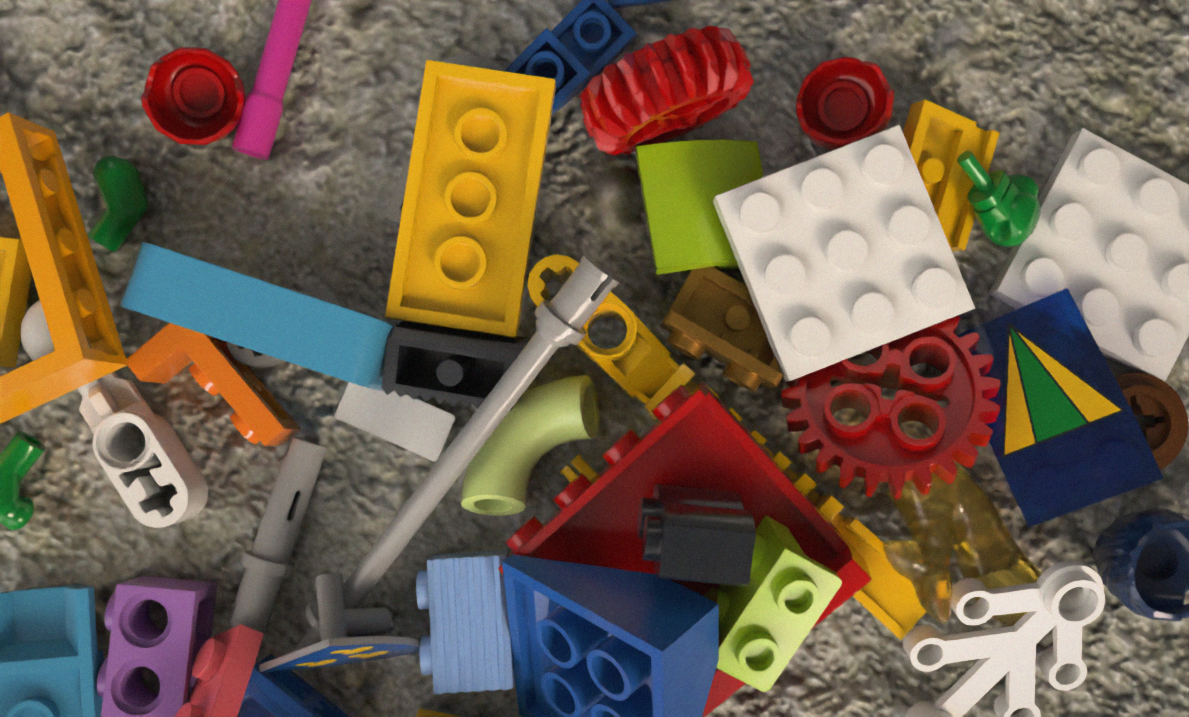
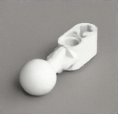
[21,300,208,528]

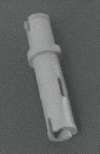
[227,436,328,633]

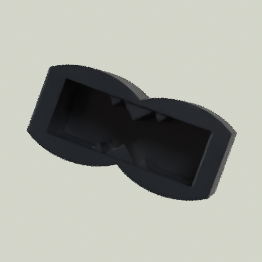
[637,484,756,587]

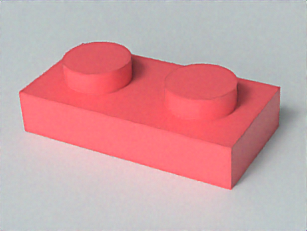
[175,624,264,717]

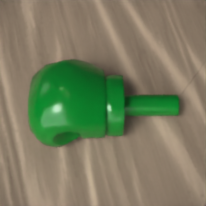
[957,151,1041,247]

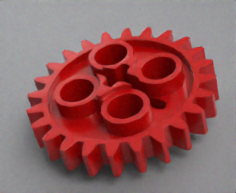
[781,315,1001,499]

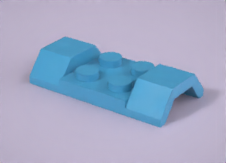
[0,584,104,717]

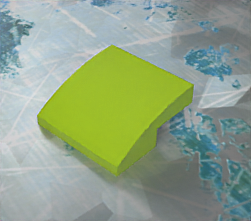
[636,139,764,275]

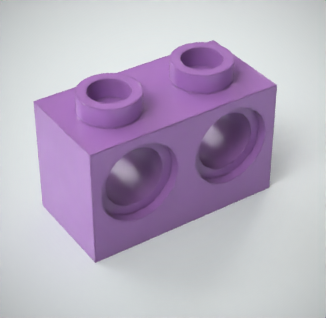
[97,576,218,717]

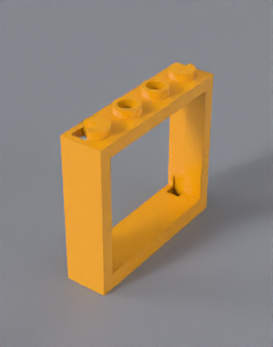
[0,112,128,424]

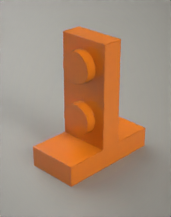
[126,323,301,446]

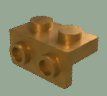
[659,267,783,392]

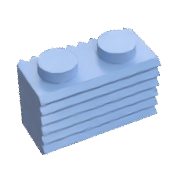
[416,549,515,694]

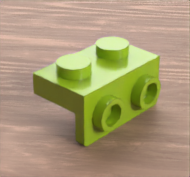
[704,515,842,692]

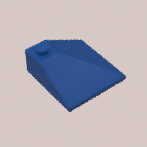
[502,554,719,717]

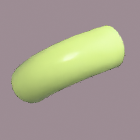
[461,375,599,516]

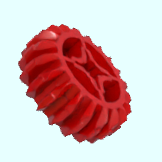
[580,26,754,155]

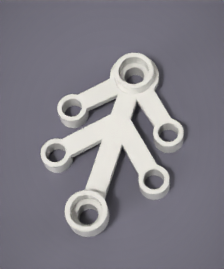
[903,560,1105,717]

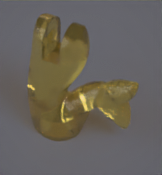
[883,461,1042,626]

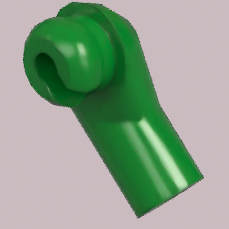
[88,156,148,253]
[0,431,46,531]

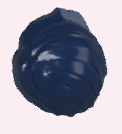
[1093,508,1189,621]

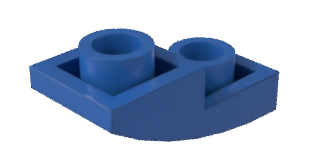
[504,0,637,115]

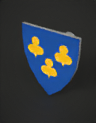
[259,573,420,672]

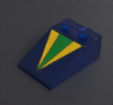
[956,288,1164,527]

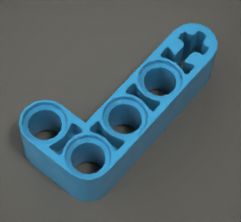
[120,242,395,391]

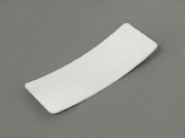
[335,382,455,462]

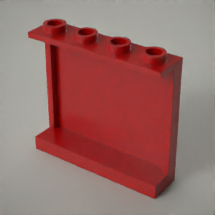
[498,382,872,717]

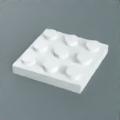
[713,125,975,382]
[988,128,1189,381]

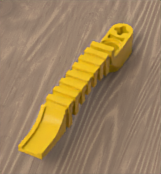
[527,254,940,640]

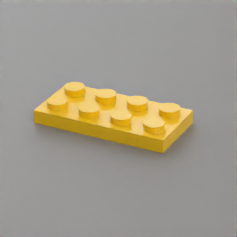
[385,60,556,339]

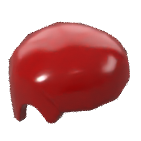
[141,47,246,145]
[796,56,894,151]

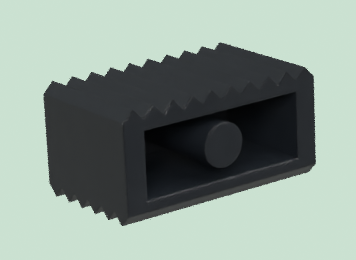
[382,321,531,411]

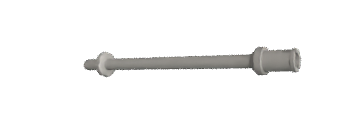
[293,254,620,672]

